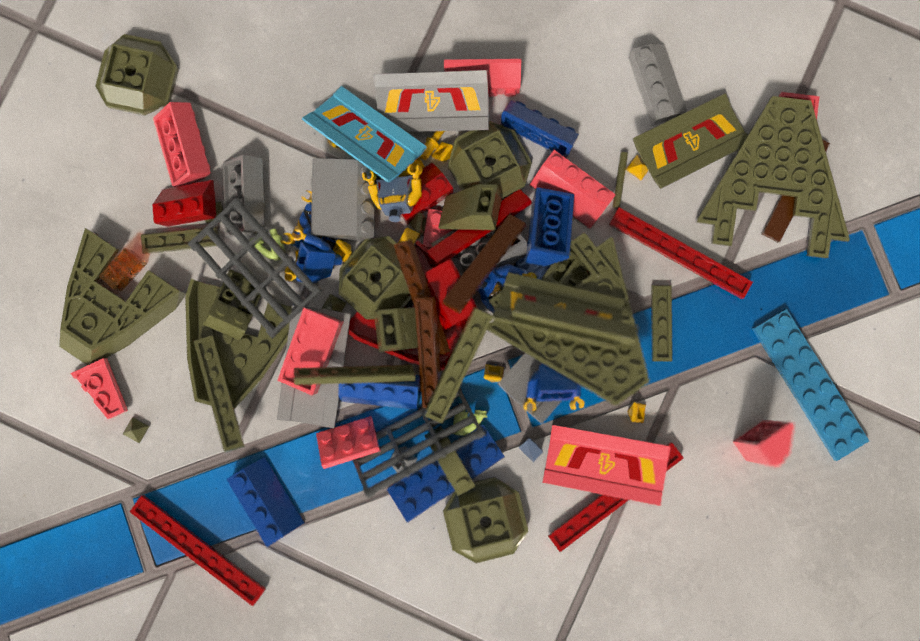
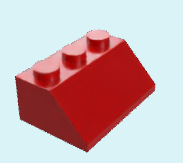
[401,162,453,225]
[152,180,217,227]
[424,259,478,331]

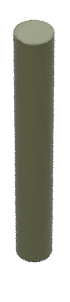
[612,152,628,209]

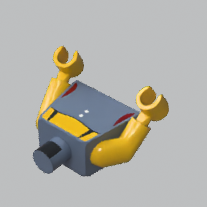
[362,164,422,222]

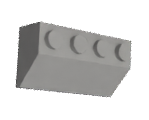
[628,43,687,126]
[223,155,266,237]

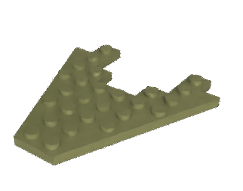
[696,96,850,258]
[487,232,650,406]

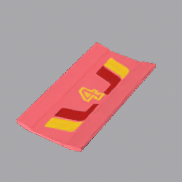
[542,425,670,506]

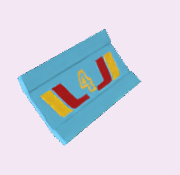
[302,86,427,183]

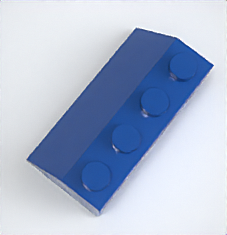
[500,100,579,159]
[526,187,574,266]
[338,375,420,410]
[226,457,305,547]

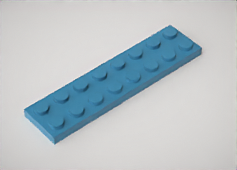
[752,309,869,461]

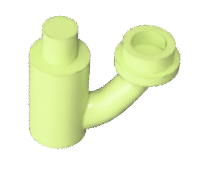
[250,229,286,261]
[453,410,488,436]

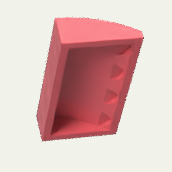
[277,308,344,396]

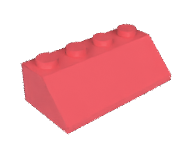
[444,59,521,97]
[153,102,211,187]
[530,150,616,229]
[733,420,794,467]

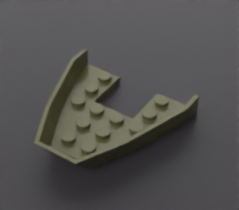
[59,228,186,365]
[185,279,292,409]

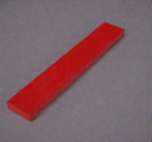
[427,189,532,265]

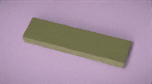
[141,226,219,254]
[651,285,672,362]

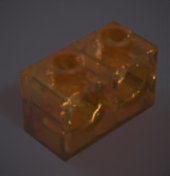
[99,248,147,292]

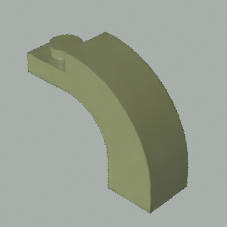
[424,426,475,496]

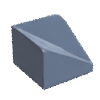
[519,438,543,462]

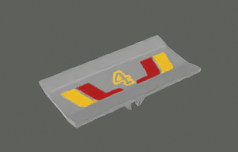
[374,70,489,132]

